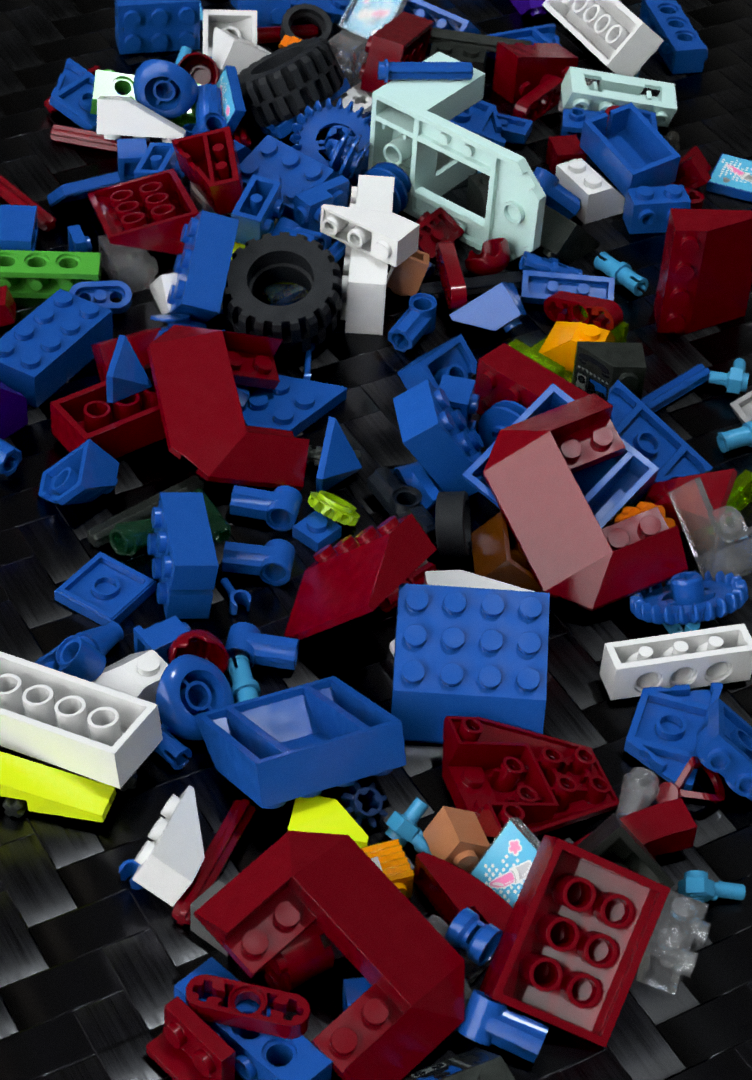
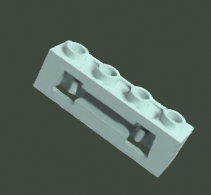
[561,66,678,127]

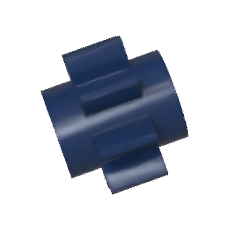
[338,782,388,832]

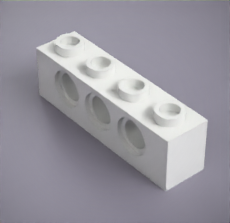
[599,623,752,700]

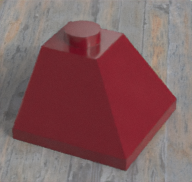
[644,468,737,533]

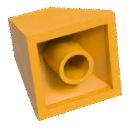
[536,321,616,372]

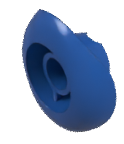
[133,59,199,120]
[156,654,235,740]

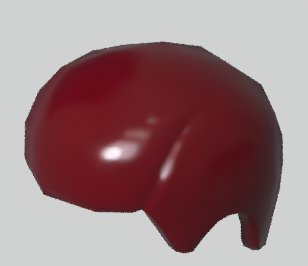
[178,52,220,85]
[464,238,510,276]
[168,629,229,674]

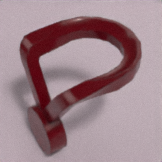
[655,756,726,803]

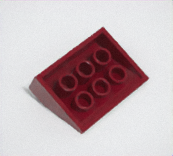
[87,168,199,254]
[653,208,752,333]
[283,513,437,640]
[479,835,671,1048]

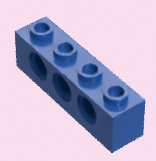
[639,0,708,74]
[174,957,333,1080]

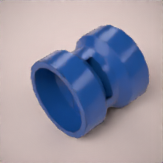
[445,907,503,966]

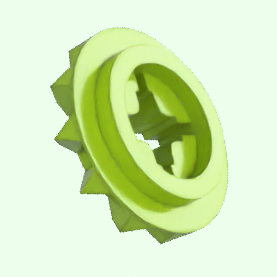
[307,490,360,526]

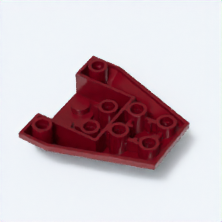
[442,716,620,838]

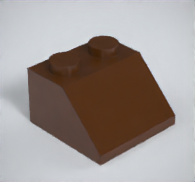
[471,511,551,598]

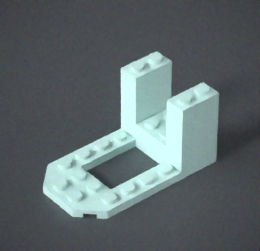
[368,52,546,262]

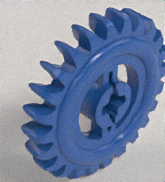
[289,98,371,186]
[630,570,749,625]

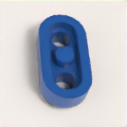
[69,280,132,314]

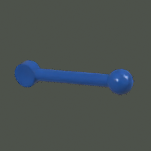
[303,343,316,380]

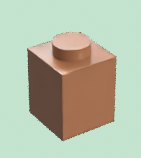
[387,250,430,297]
[422,806,491,873]

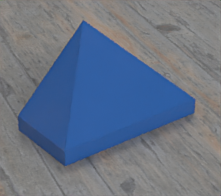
[106,335,153,403]
[316,417,362,492]

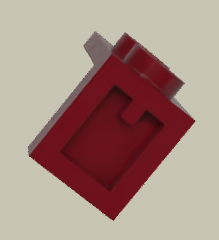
[673,146,711,189]

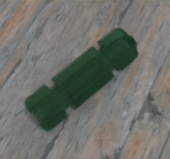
[190,488,231,542]

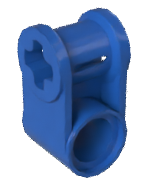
[35,635,106,682]

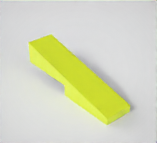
[0,751,117,822]

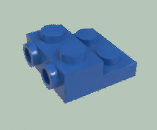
[293,175,350,248]
[697,698,752,801]

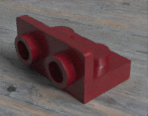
[416,207,465,262]
[146,996,235,1080]

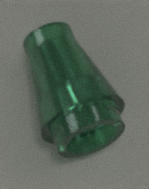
[109,518,154,556]

